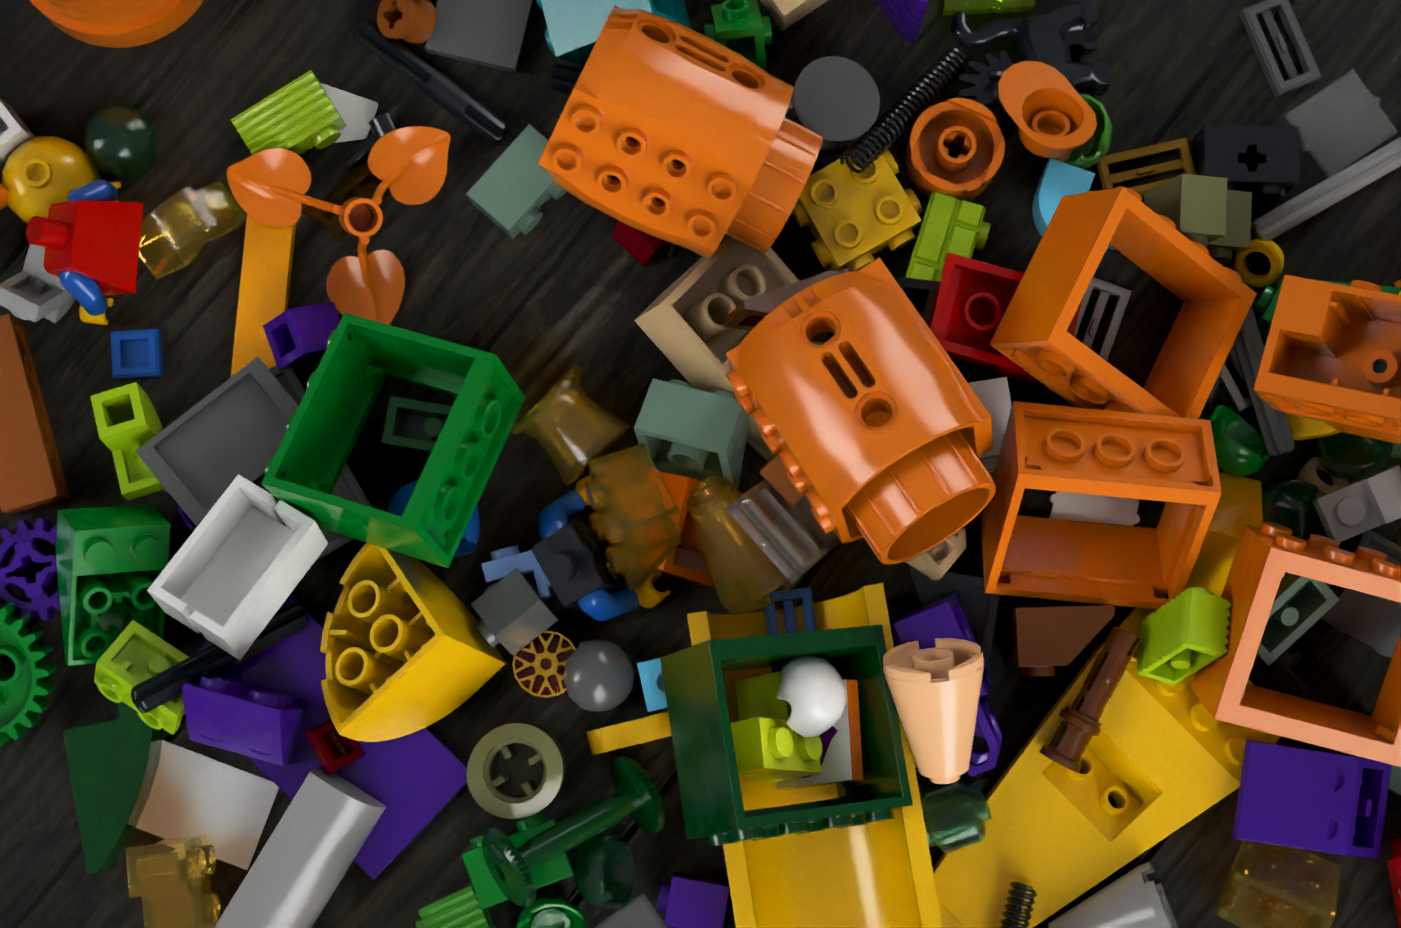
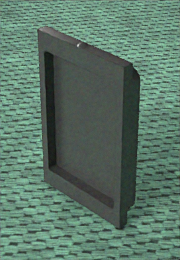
[135,357,299,527]

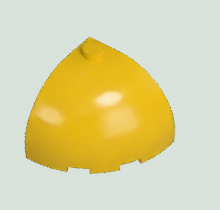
[320,543,506,742]

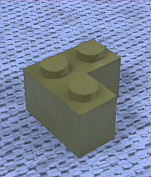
[1144,174,1252,262]

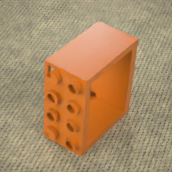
[989,186,1257,419]
[981,401,1222,609]

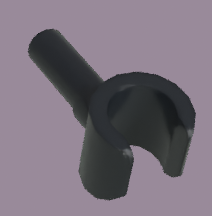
[343,113,399,170]

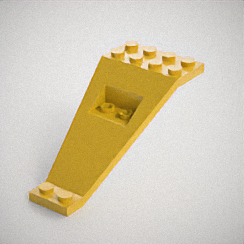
[933,596,1281,928]

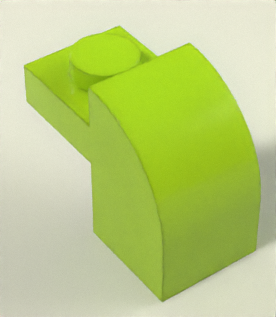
[90,382,163,501]

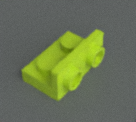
[94,620,189,734]

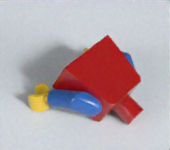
[26,179,143,326]

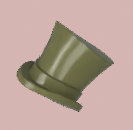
[467,723,566,819]

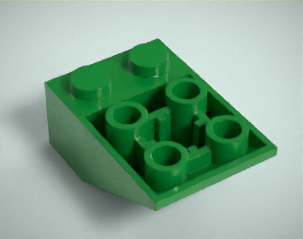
[56,504,171,666]

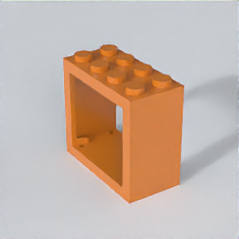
[1191,521,1401,767]

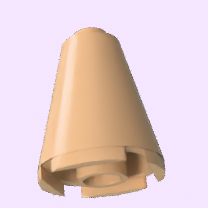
[883,638,985,784]

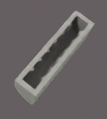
[214,765,387,928]

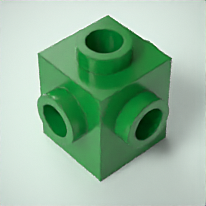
[704,0,773,68]

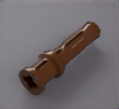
[1039,625,1142,773]

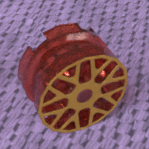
[512,630,577,698]

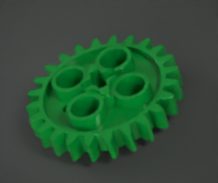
[0,602,57,747]

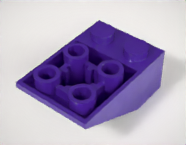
[182,676,308,766]
[1232,740,1392,859]

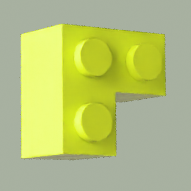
[730,671,822,782]

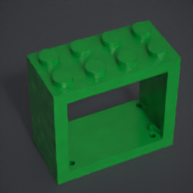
[261,313,526,568]

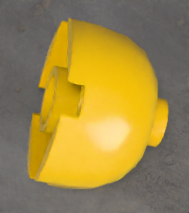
[1,136,100,224]

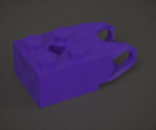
[892,592,1002,776]

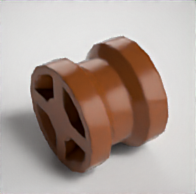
[377,0,436,44]

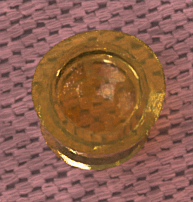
[510,364,631,488]

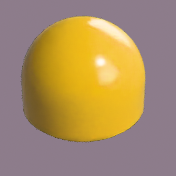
[1234,238,1284,287]

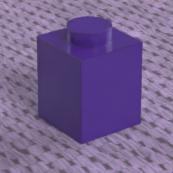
[263,301,340,370]
[656,872,730,928]

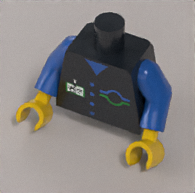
[531,470,671,621]

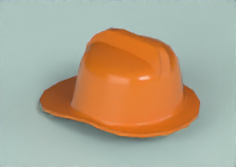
[998,61,1097,162]

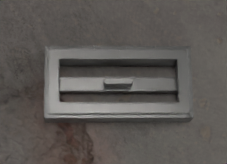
[1239,0,1322,98]

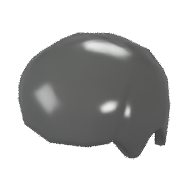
[563,638,635,712]

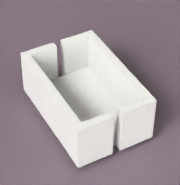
[147,474,328,660]

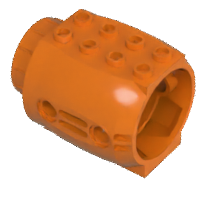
[538,5,823,259]
[726,257,996,565]

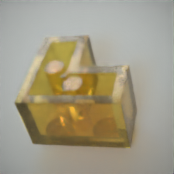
[125,834,220,928]

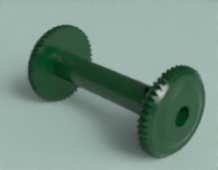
[482,756,665,908]

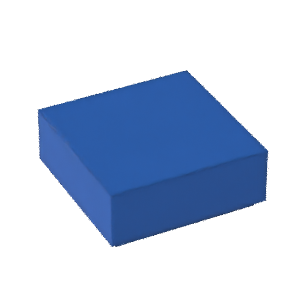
[111,329,163,380]

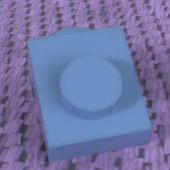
[482,546,552,599]

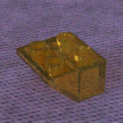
[585,443,681,591]
[1213,840,1341,928]

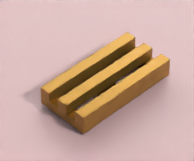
[1094,138,1196,197]

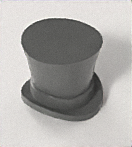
[785,56,880,167]

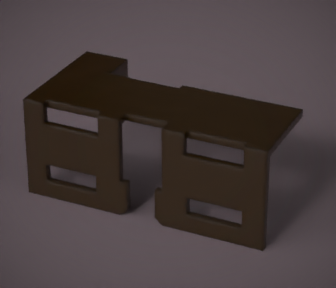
[301,162,390,243]

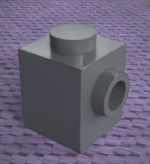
[471,568,558,656]

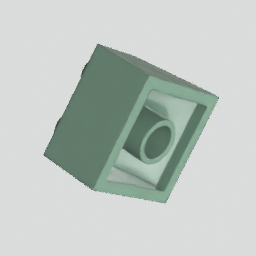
[634,378,749,494]

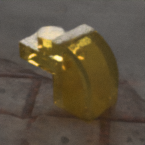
[139,181,247,279]

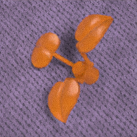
[226,126,451,325]

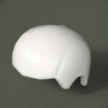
[777,656,848,737]

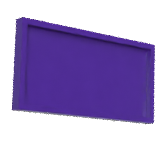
[194,594,467,880]

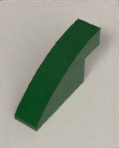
[63,701,164,874]

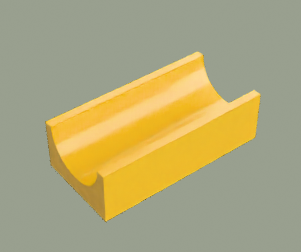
[687,583,943,928]

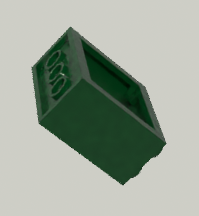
[660,625,913,847]

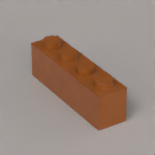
[0,314,71,515]

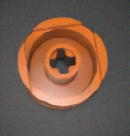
[905,98,1005,201]

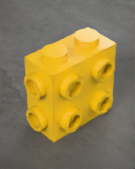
[791,142,923,271]

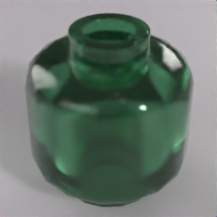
[922,782,992,853]

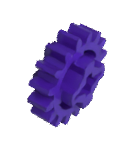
[0,519,61,622]

